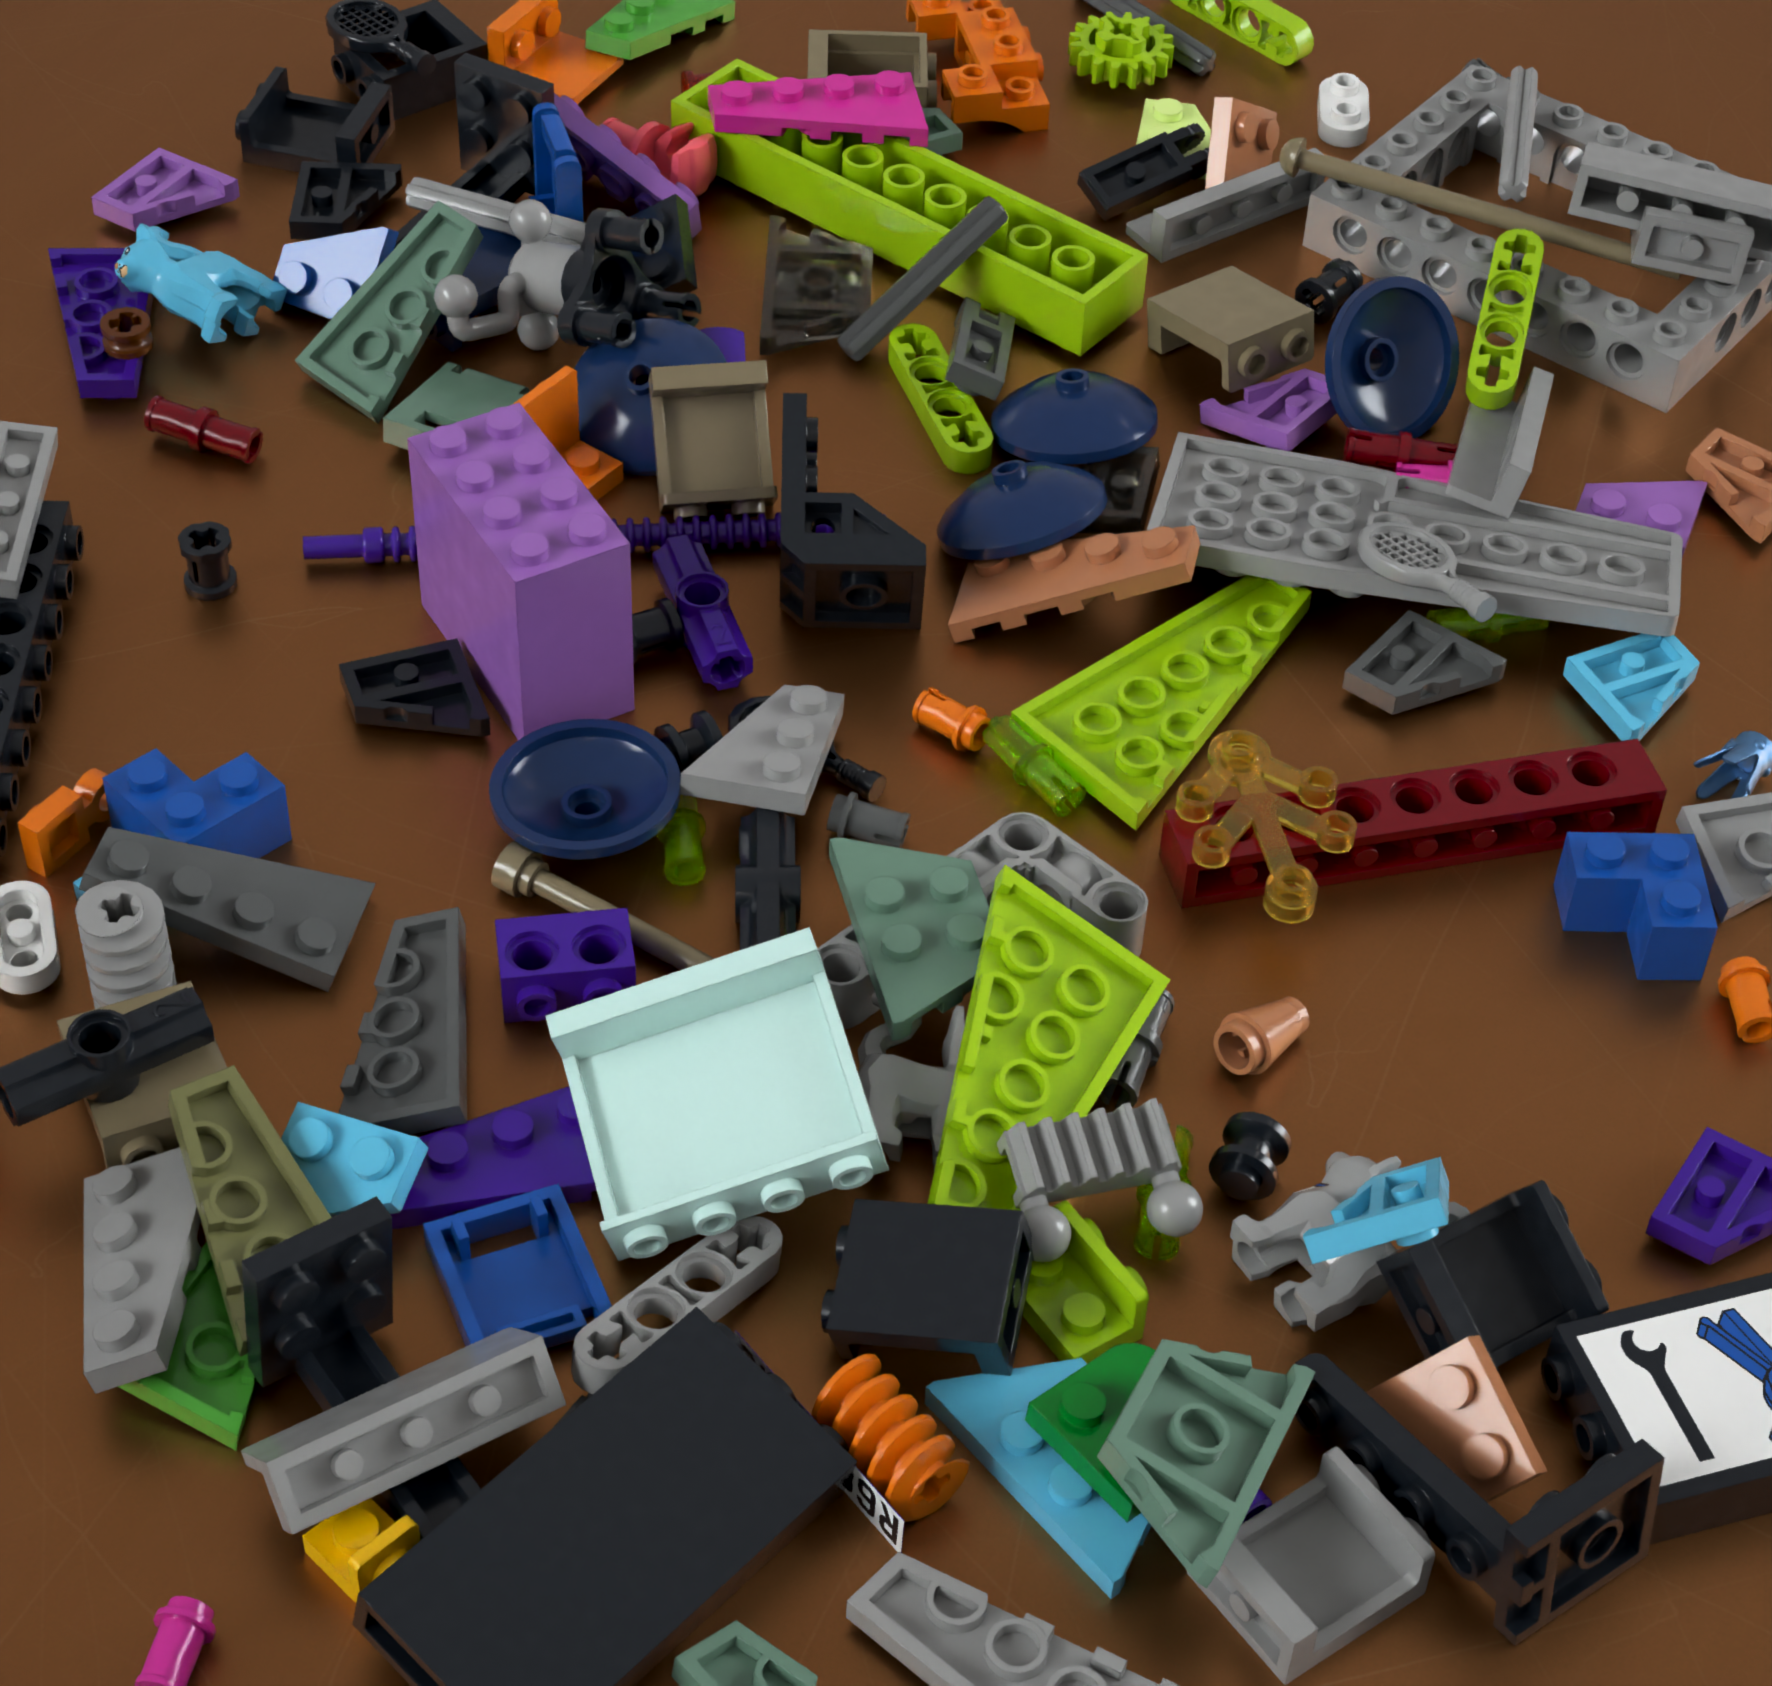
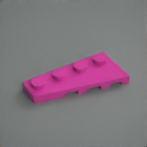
[708,70,929,147]

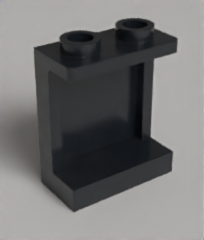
[235,66,395,172]
[1376,1180,1609,1371]
[821,1199,1033,1376]

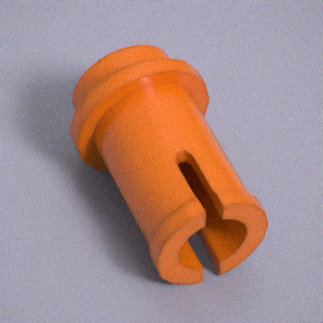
[912,687,993,752]
[1717,956,1772,1043]

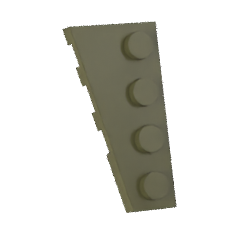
[168,1065,332,1357]

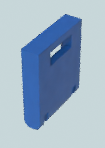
[529,102,584,222]
[423,1183,612,1348]

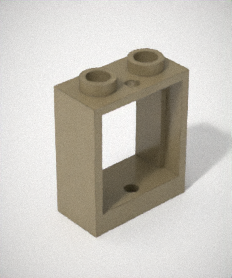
[807,29,937,108]

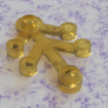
[1175,729,1357,923]

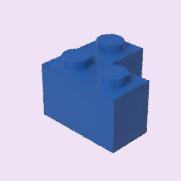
[102,748,292,859]
[1553,832,1718,981]

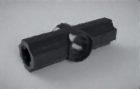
[735,807,801,950]
[0,987,215,1127]

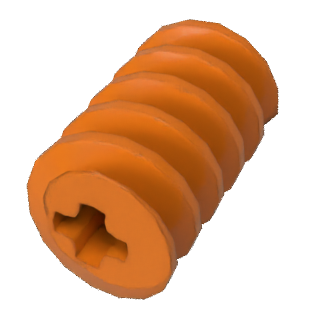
[812,1353,970,1522]

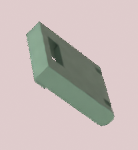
[383,362,529,450]

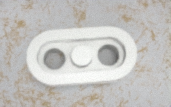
[1317,73,1370,148]
[0,881,61,995]

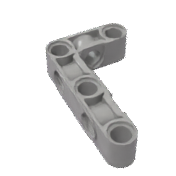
[818,812,1148,1029]

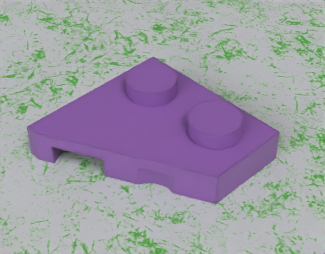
[91,148,240,231]
[1199,368,1337,451]
[1575,480,1708,557]

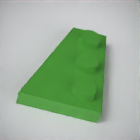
[585,0,736,60]
[118,1242,257,1451]

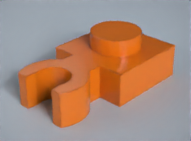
[17,768,110,878]

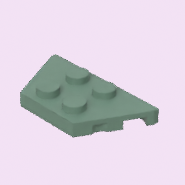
[829,837,989,1041]
[1097,1339,1316,1588]

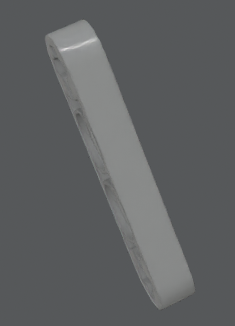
[571,1215,783,1394]

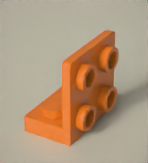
[487,0,624,104]
[513,365,624,500]

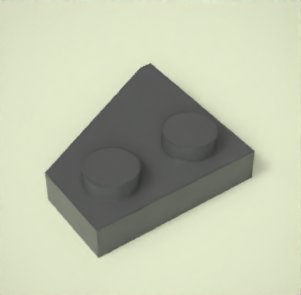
[1342,609,1507,715]

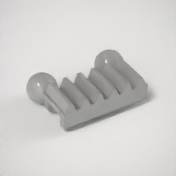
[997,1098,1203,1263]

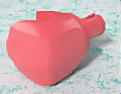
[603,117,718,199]

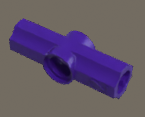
[653,534,753,691]

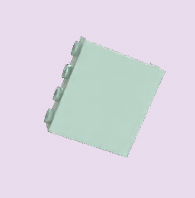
[545,927,889,1261]

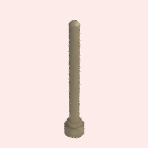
[491,841,715,970]

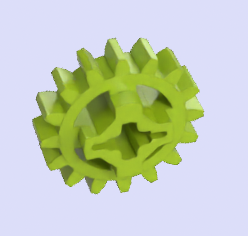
[1068,12,1175,89]

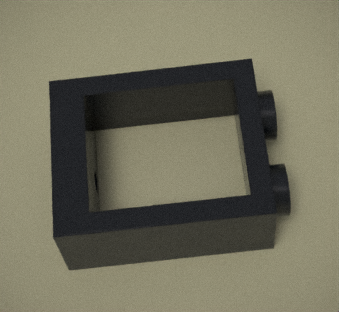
[331,0,488,121]

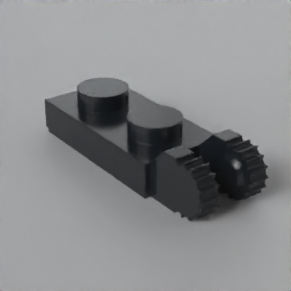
[1077,123,1209,221]

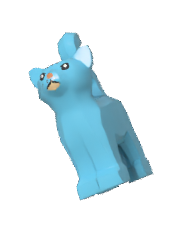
[115,223,288,344]

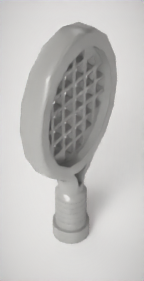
[1357,521,1498,623]

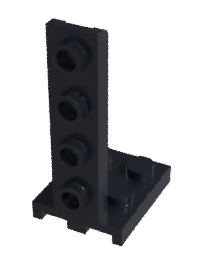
[394,53,555,249]
[242,1196,481,1540]
[1295,1353,1665,1646]

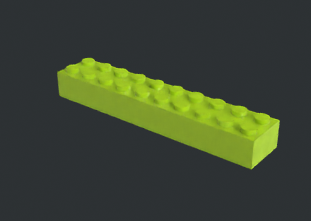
[671,58,1148,356]

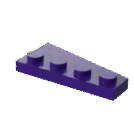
[48,248,154,400]
[390,1086,597,1229]

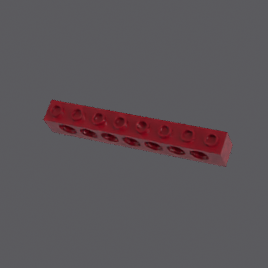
[1159,739,1667,909]

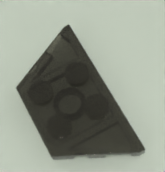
[760,215,873,355]

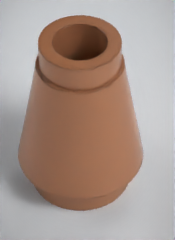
[1213,996,1310,1075]

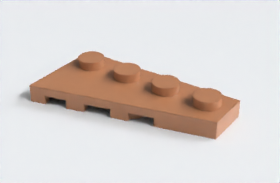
[948,525,1201,643]

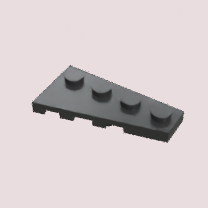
[79,827,376,992]
[338,907,467,1135]

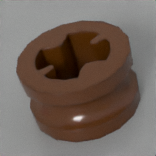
[100,307,154,360]

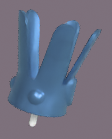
[1693,731,1772,799]

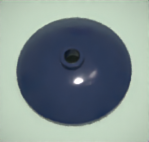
[1325,276,1460,438]
[574,318,727,476]
[991,368,1158,465]
[937,460,1107,560]
[489,719,681,860]

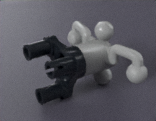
[434,199,702,351]

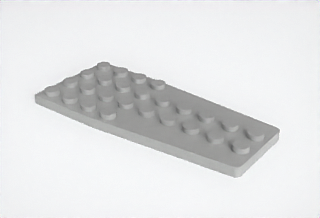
[1146,432,1683,637]

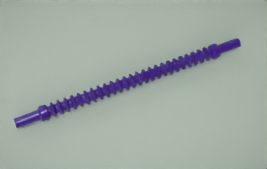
[303,512,886,564]

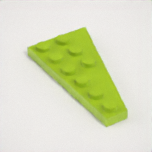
[1010,575,1312,831]
[927,865,1171,1211]

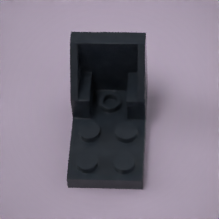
[780,393,926,630]

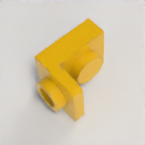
[302,1498,421,1603]

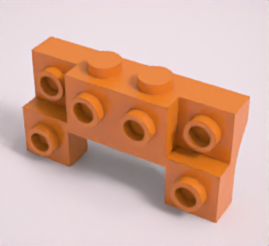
[906,0,1050,132]

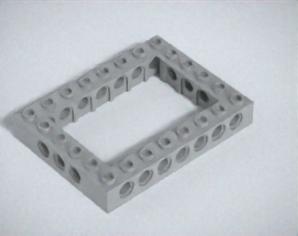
[1302,64,1772,413]

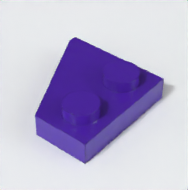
[1645,1127,1772,1265]

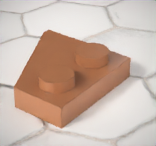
[1205,97,1279,189]
[1685,427,1772,543]
[1366,1335,1548,1503]

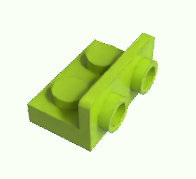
[1023,1200,1149,1364]

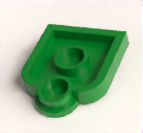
[1025,1343,1155,1523]

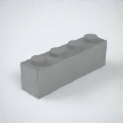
[1567,141,1772,263]

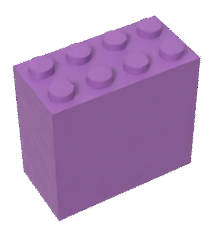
[407,403,635,740]

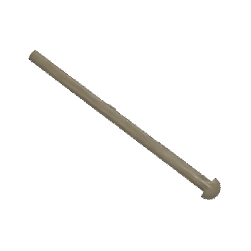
[1279,137,1681,280]

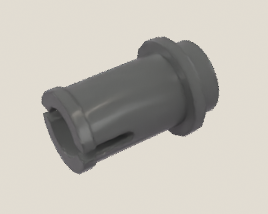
[827,792,911,848]

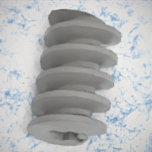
[75,880,177,1009]

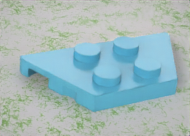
[924,1358,1151,1599]

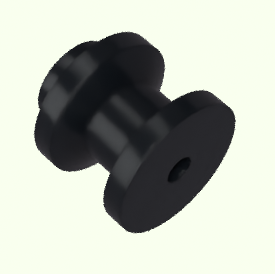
[654,710,723,775]
[1209,1112,1292,1201]

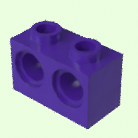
[495,908,636,1023]

